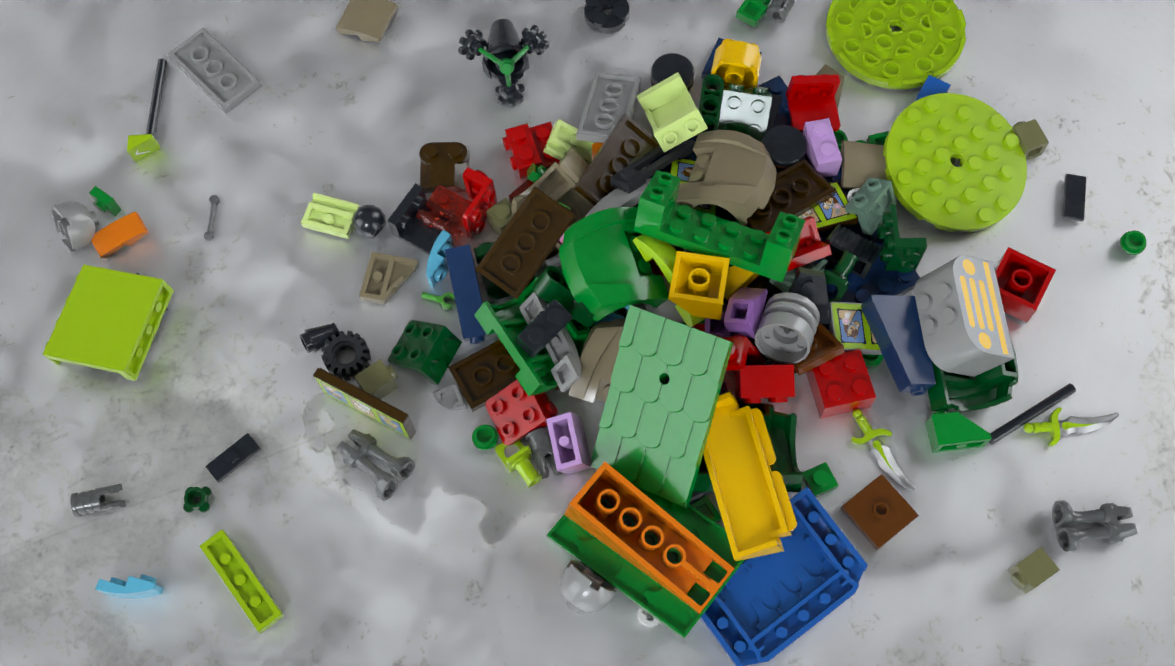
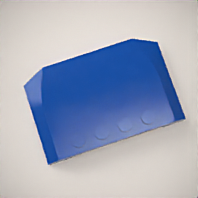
[700,487,868,666]

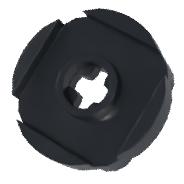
[584,0,629,34]

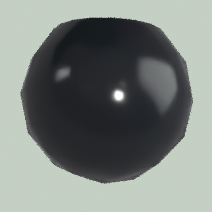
[351,205,386,239]

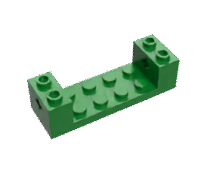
[633,170,806,282]

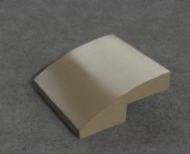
[335,0,398,42]
[840,140,887,189]
[558,147,590,183]

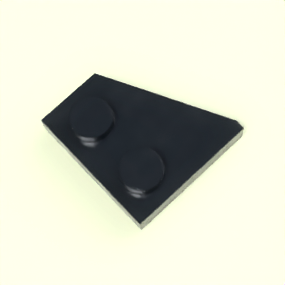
[788,267,831,325]

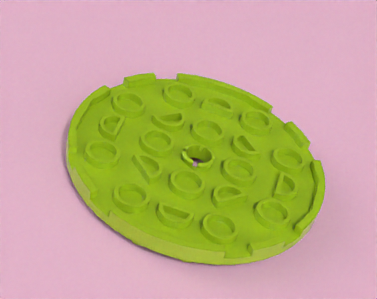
[826,0,966,90]
[883,93,1027,233]

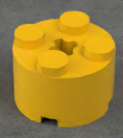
[711,39,762,90]

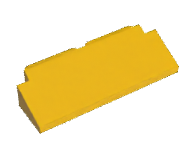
[703,392,797,561]

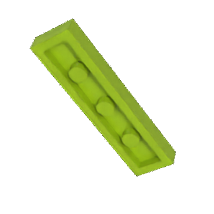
[199,529,284,634]

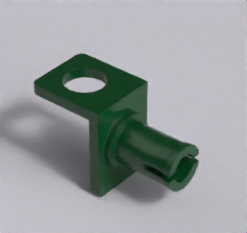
[824,250,859,302]

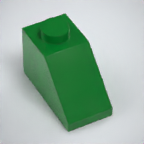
[925,410,992,453]

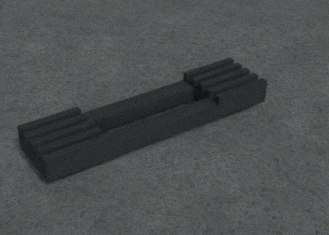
[610,139,696,194]

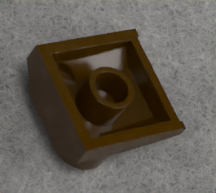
[419,142,470,193]

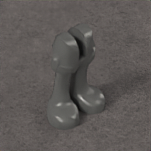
[336,429,415,501]
[1052,500,1138,552]

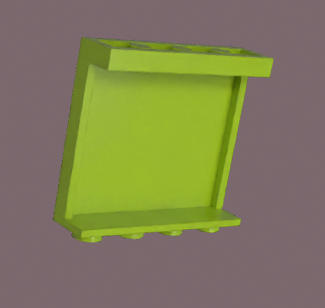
[42,264,174,381]

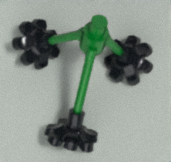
[458,25,550,107]

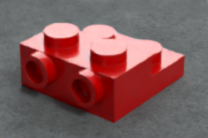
[502,122,560,179]

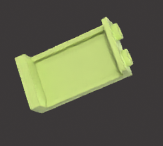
[637,72,708,152]

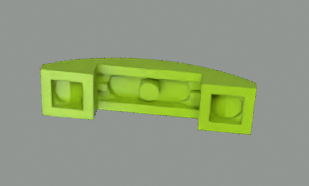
[632,234,705,327]

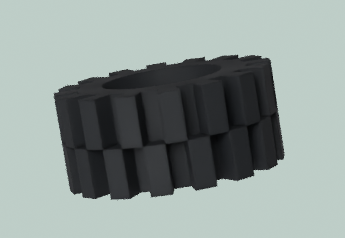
[321,331,371,381]

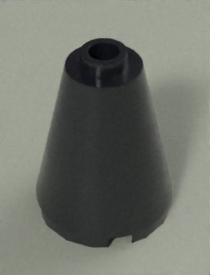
[482,19,529,82]

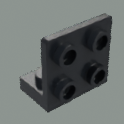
[387,183,459,255]

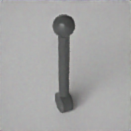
[204,195,220,241]

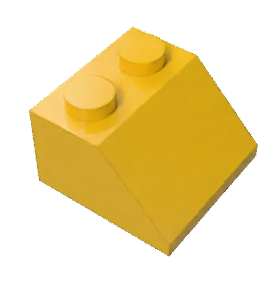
[668,251,730,320]

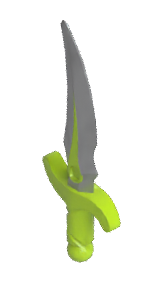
[1023,407,1119,446]
[851,409,917,492]

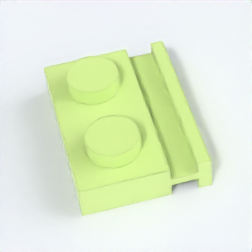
[543,119,598,164]
[301,193,360,239]

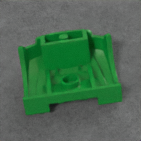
[559,207,669,321]
[474,277,590,397]

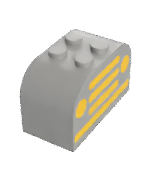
[914,255,1015,377]

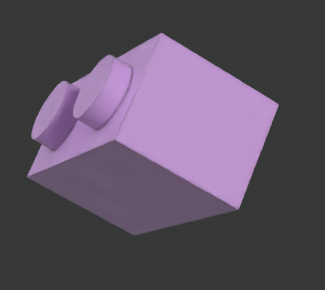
[803,118,842,177]
[546,412,593,475]

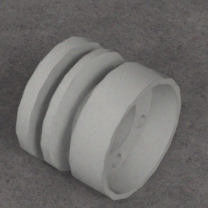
[755,292,820,364]

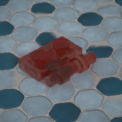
[416,185,472,240]

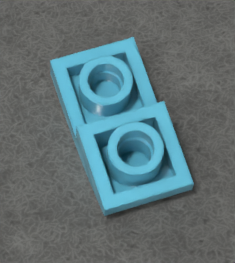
[426,230,454,288]
[95,574,164,599]

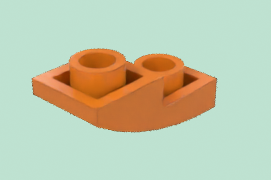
[91,212,148,259]

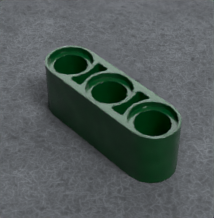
[695,74,724,139]
[533,265,598,327]

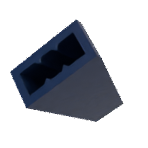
[445,244,490,345]
[861,295,936,396]

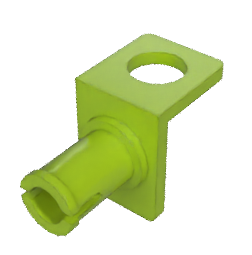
[495,440,542,488]

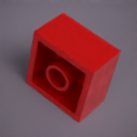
[995,247,1056,323]
[806,349,876,419]
[734,365,795,403]

